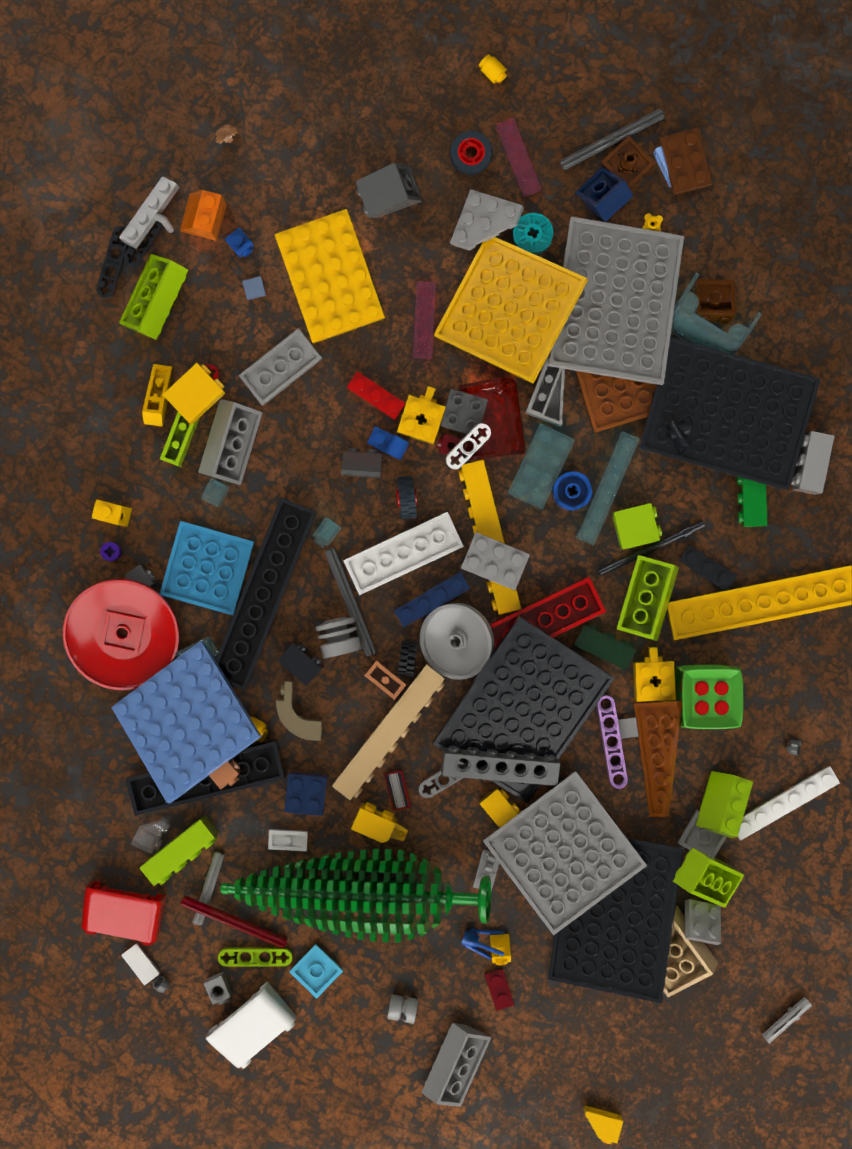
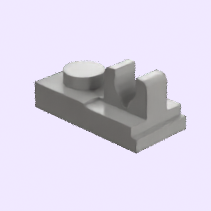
[473,849,499,892]

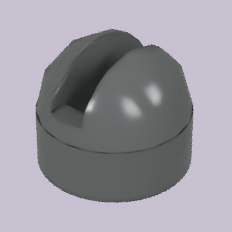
[786,740,801,756]
[153,976,170,993]

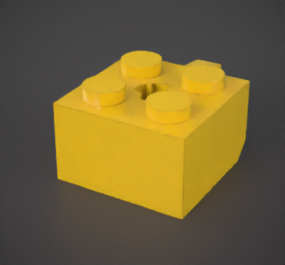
[397,386,446,445]
[633,647,676,702]
[351,802,408,843]

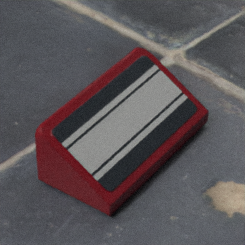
[384,769,411,811]

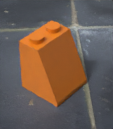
[180,190,227,241]

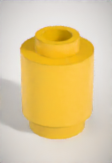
[479,54,507,83]

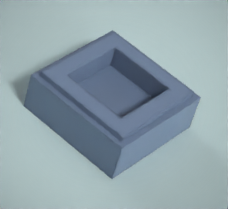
[242,276,266,300]

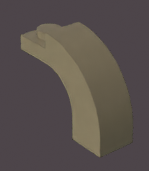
[276,680,323,741]

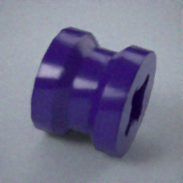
[100,542,122,561]

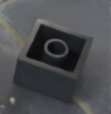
[277,641,324,686]

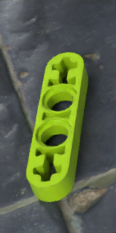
[218,947,293,967]

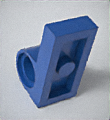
[367,426,409,461]

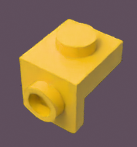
[490,934,511,965]

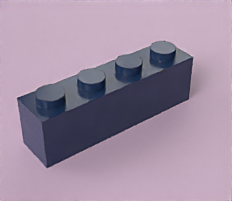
[394,572,470,627]

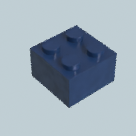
[284,771,328,816]

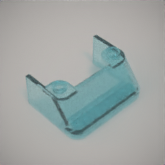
[671,273,762,355]

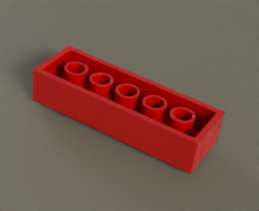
[489,577,606,649]

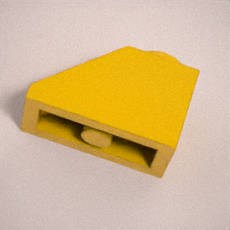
[584,1106,623,1144]

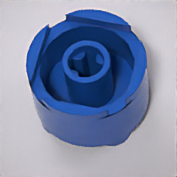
[552,471,592,511]

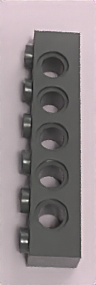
[440,746,560,786]

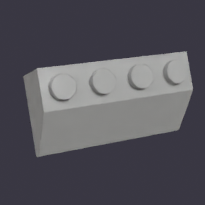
[198,399,263,485]
[421,1023,492,1107]

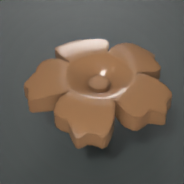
[215,124,238,144]

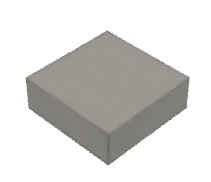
[618,717,638,739]

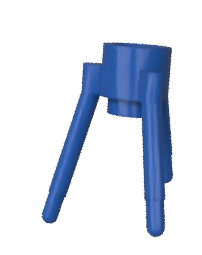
[461,927,505,960]

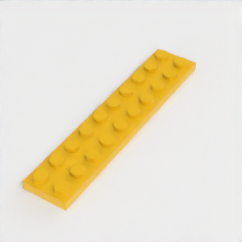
[667,565,852,640]

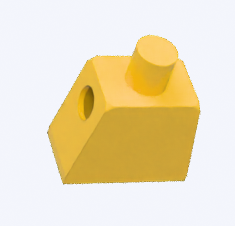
[92,499,132,527]

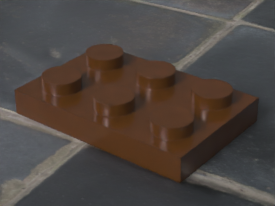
[659,128,712,195]

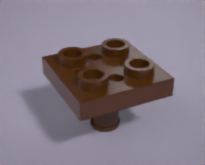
[601,135,655,188]

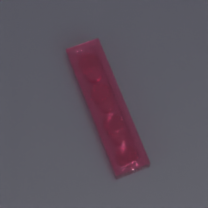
[495,118,542,198]
[413,281,436,360]

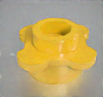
[642,213,663,232]

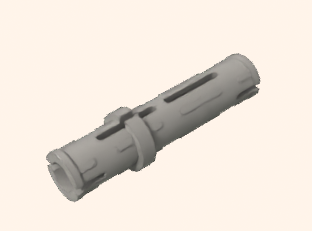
[761,997,812,1044]

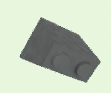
[356,163,423,218]

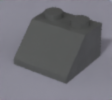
[341,448,383,478]

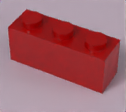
[347,371,406,421]

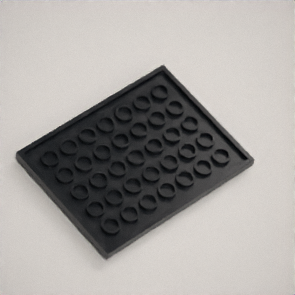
[638,337,821,491]
[432,615,615,804]
[548,837,684,1003]

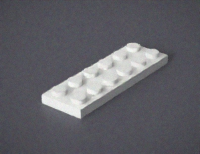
[343,512,464,595]

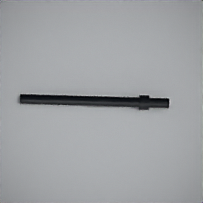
[598,520,705,576]

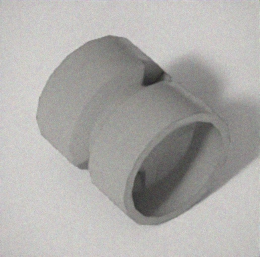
[387,994,418,1024]

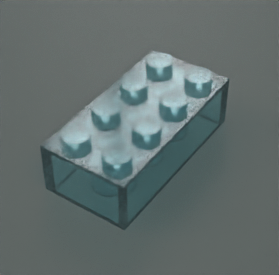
[507,423,575,510]

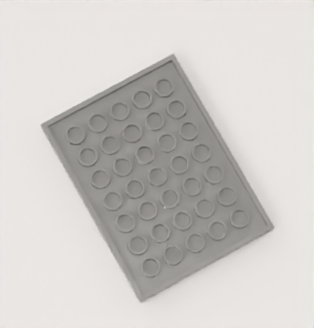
[548,217,684,385]

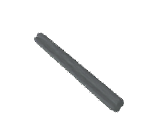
[560,109,665,170]
[325,548,376,656]

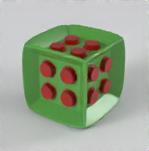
[674,665,743,729]

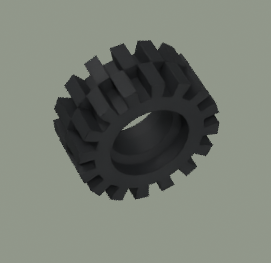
[398,640,417,676]

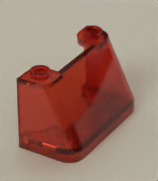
[458,377,525,462]

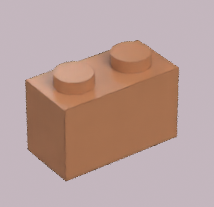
[364,660,407,700]

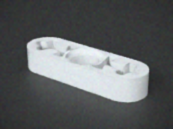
[446,423,491,469]

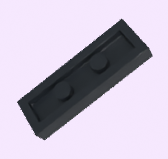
[678,545,737,591]

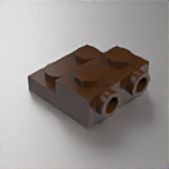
[694,279,736,325]

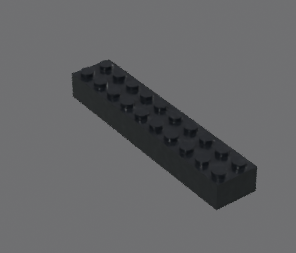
[215,497,318,691]

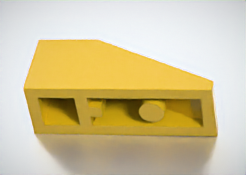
[142,364,172,427]

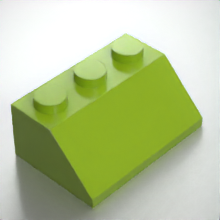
[695,771,753,838]

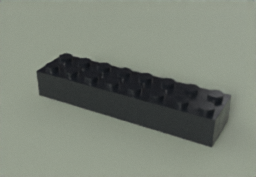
[125,739,286,816]

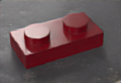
[484,968,515,1011]

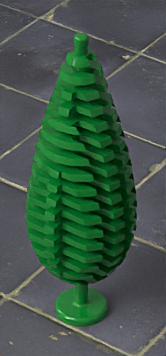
[220,849,491,943]

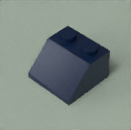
[575,167,633,222]

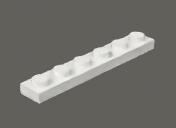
[738,766,840,841]

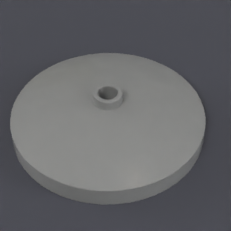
[420,603,494,680]

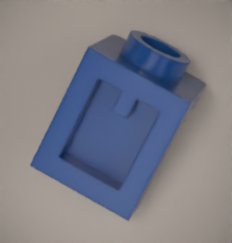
[225,227,254,258]

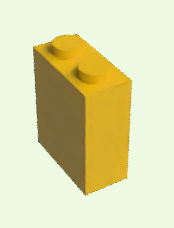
[163,363,225,425]

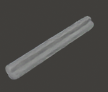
[193,851,225,925]

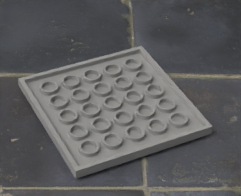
[483,771,647,935]

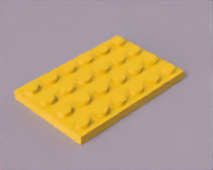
[275,209,385,344]

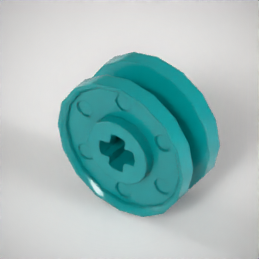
[513,213,553,255]

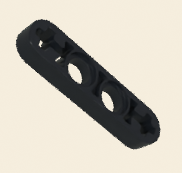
[96,226,129,300]

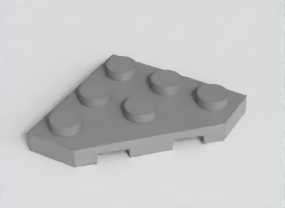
[450,189,524,251]

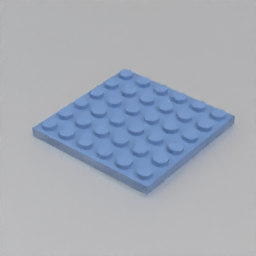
[111,641,262,803]

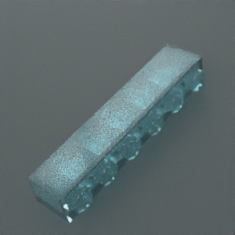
[575,431,640,546]

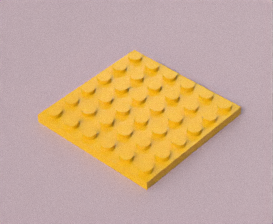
[434,237,588,383]

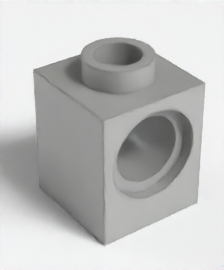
[204,972,233,1005]

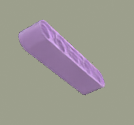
[596,694,628,789]

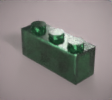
[573,623,636,670]

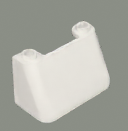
[206,982,297,1068]

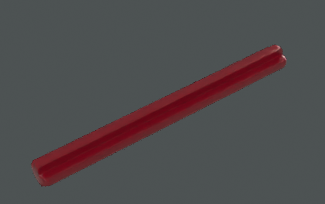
[180,895,287,949]

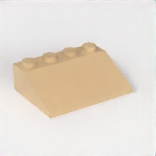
[664,905,719,997]

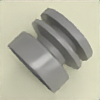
[315,617,362,659]

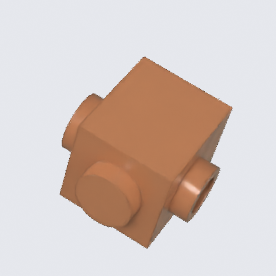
[209,759,240,789]

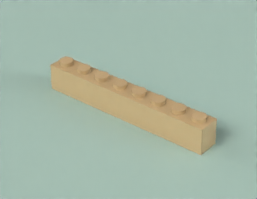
[332,664,445,800]

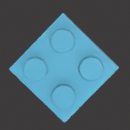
[289,943,344,999]

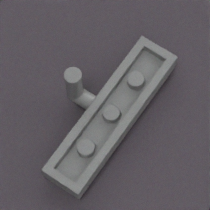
[119,176,180,249]

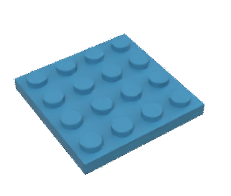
[160,521,255,615]

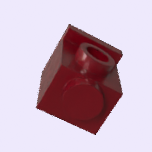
[437,434,467,459]

